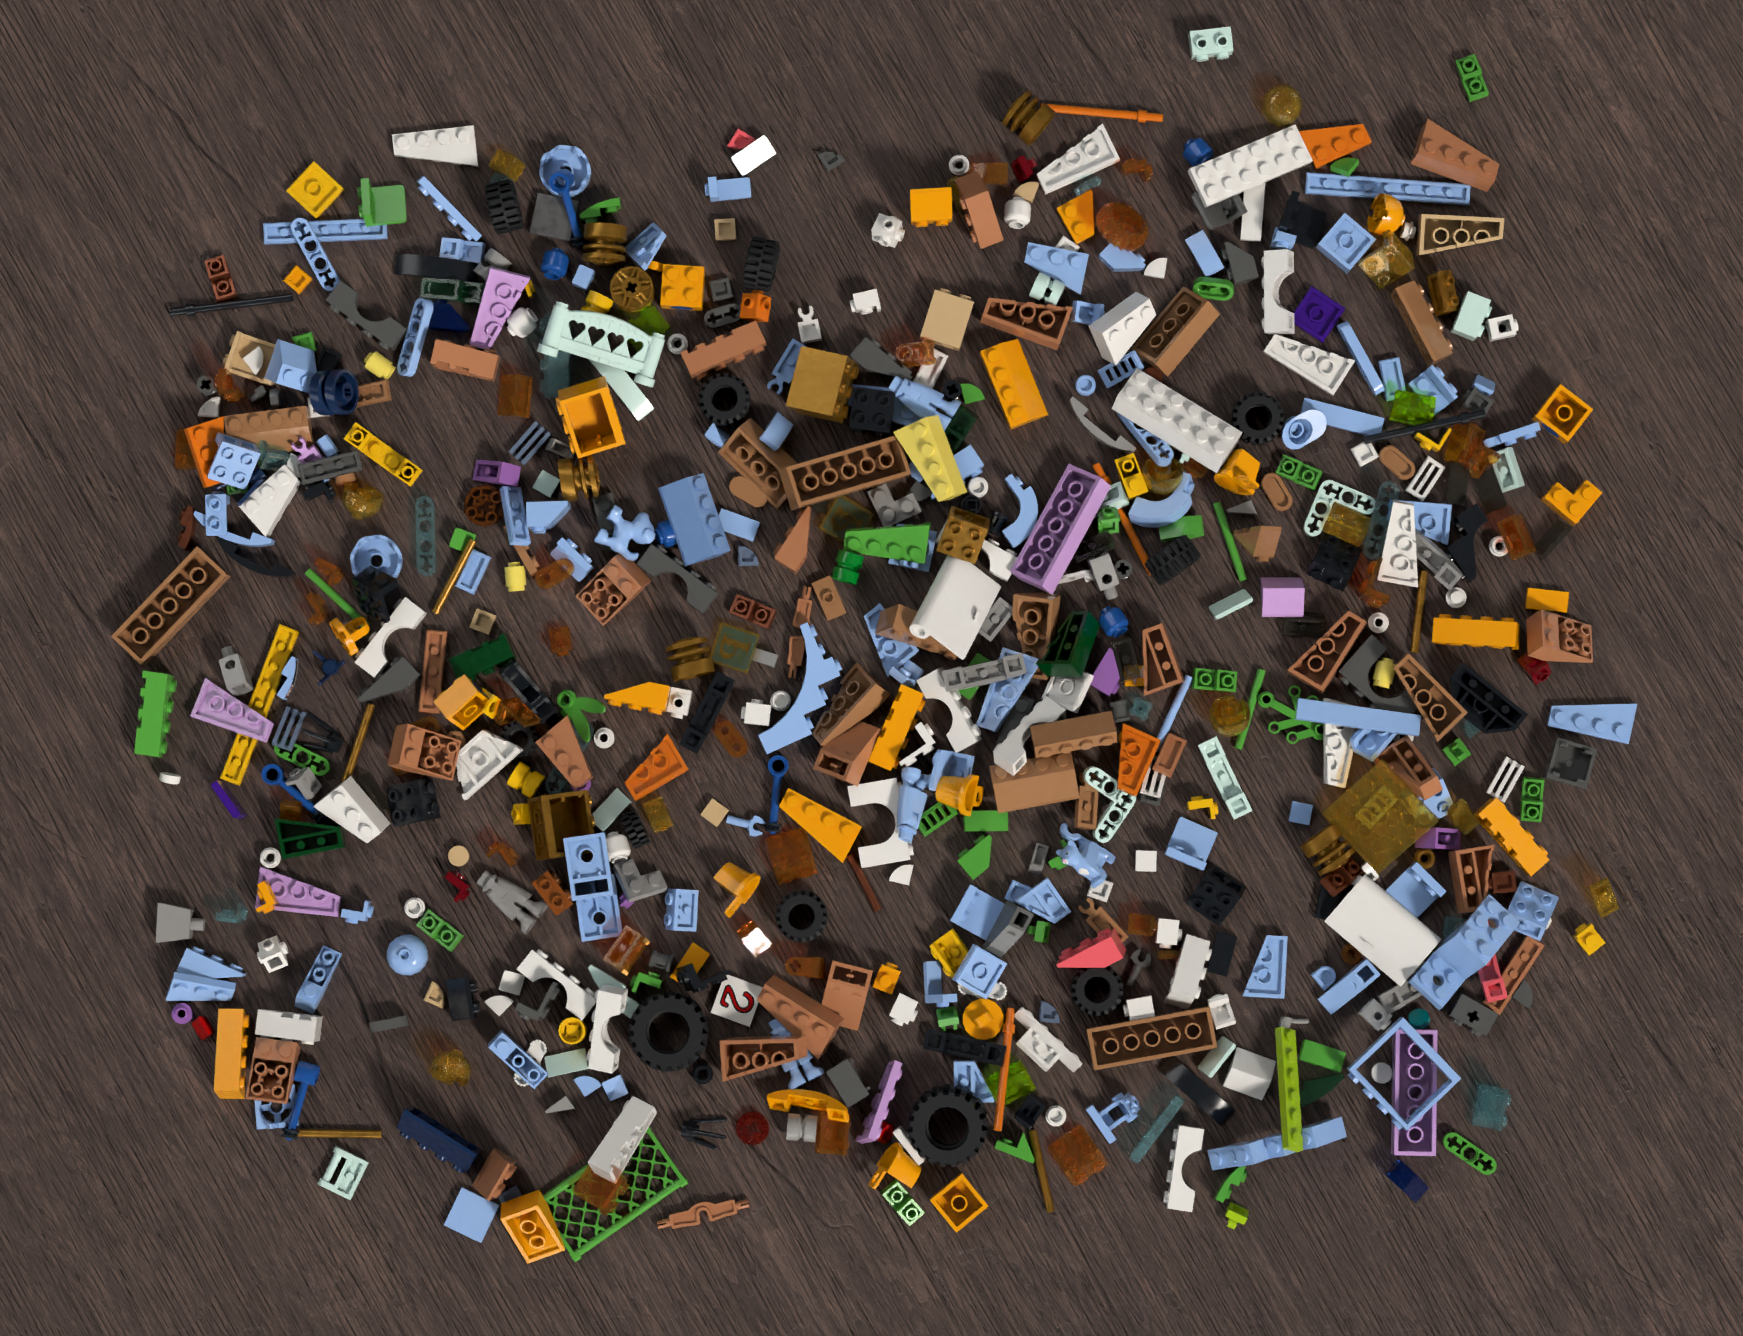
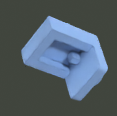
[1270,227,1297,250]
[1071,300,1105,325]
[341,900,374,924]

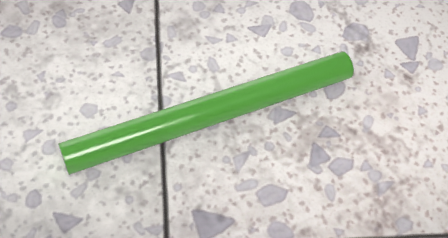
[1213,502,1247,582]
[305,568,370,627]
[1234,669,1266,750]

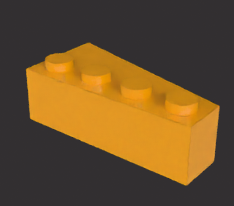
[779,788,862,863]

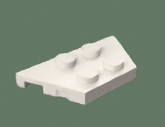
[456,730,523,800]

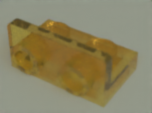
[1322,502,1372,547]

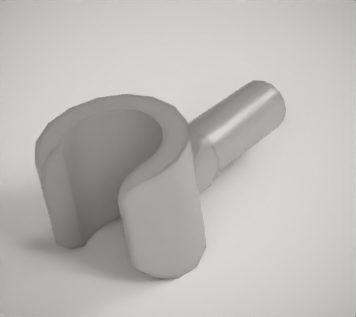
[1279,1016,1309,1029]

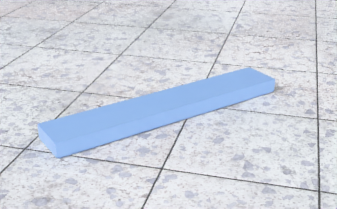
[263,219,388,245]
[1295,698,1421,737]

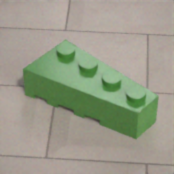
[134,671,177,758]

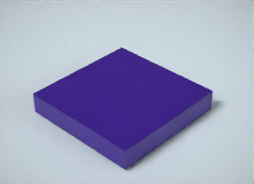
[1293,286,1345,343]
[211,780,247,819]

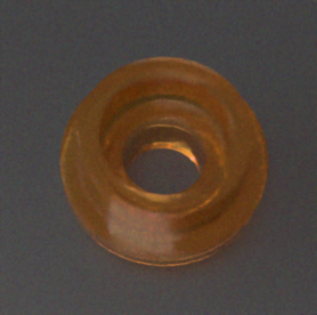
[1341,943,1362,964]

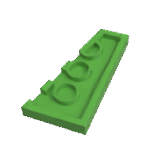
[843,522,931,564]

